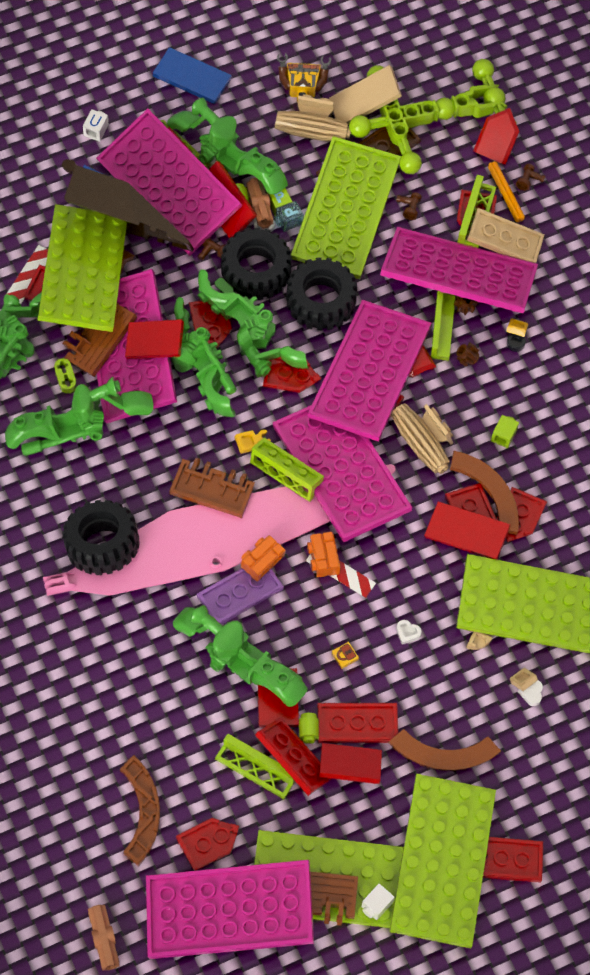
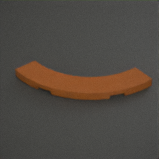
[450,451,519,535]
[388,729,501,771]
[120,755,160,867]

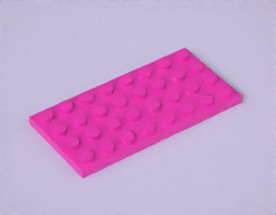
[96,108,243,256]
[380,227,538,314]
[97,269,177,423]
[308,300,431,442]
[272,405,412,542]
[146,860,314,959]

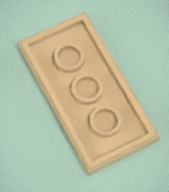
[329,65,402,125]
[467,208,545,263]

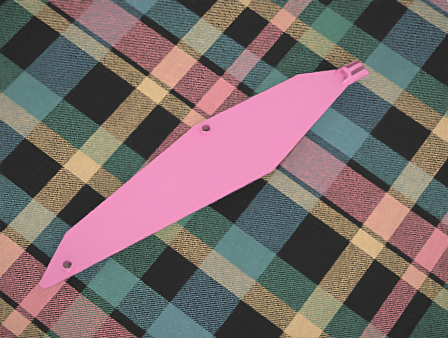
[43,464,395,596]

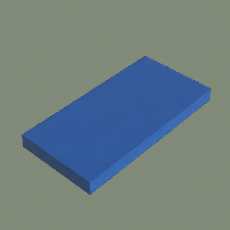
[153,47,232,104]

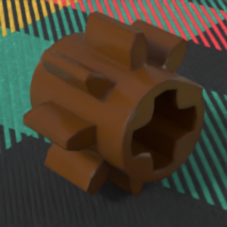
[454,296,478,315]
[456,342,479,367]

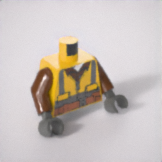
[277,53,332,103]

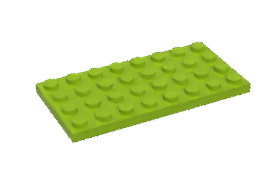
[291,136,401,279]
[38,204,127,332]
[456,554,590,654]
[390,774,496,949]
[254,830,404,928]

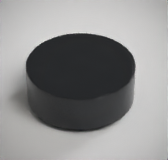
[507,334,526,352]

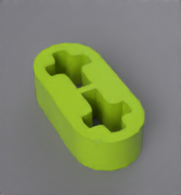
[54,358,76,394]

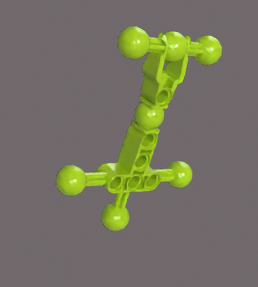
[349,59,517,174]

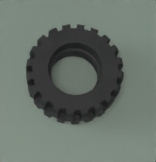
[221,228,291,300]
[286,257,357,331]
[62,500,140,575]

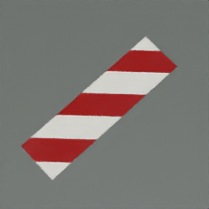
[7,245,48,304]
[306,554,376,598]

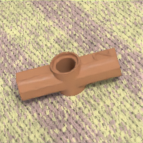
[246,178,273,229]
[88,905,120,971]

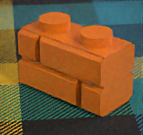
[307,532,340,578]
[241,535,286,582]

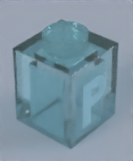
[274,201,304,232]

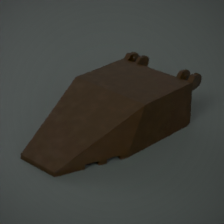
[62,159,194,252]

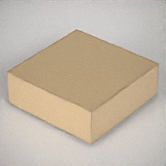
[510,668,538,691]

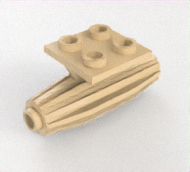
[275,95,350,141]
[391,403,453,474]

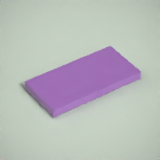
[197,568,284,625]

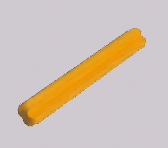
[488,161,525,223]

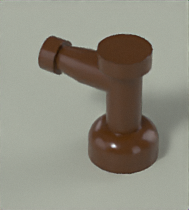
[516,164,545,191]
[396,192,422,220]
[197,237,226,260]

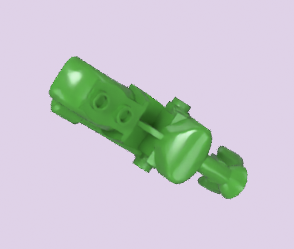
[167,97,288,194]
[197,269,308,378]
[0,292,42,379]
[170,297,237,417]
[5,377,153,456]
[173,605,308,707]

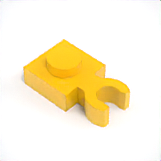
[234,430,271,454]

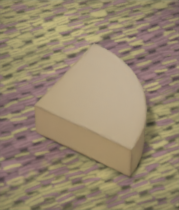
[466,632,493,650]

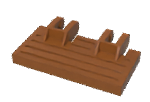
[62,304,137,377]
[169,458,255,518]
[310,871,358,926]

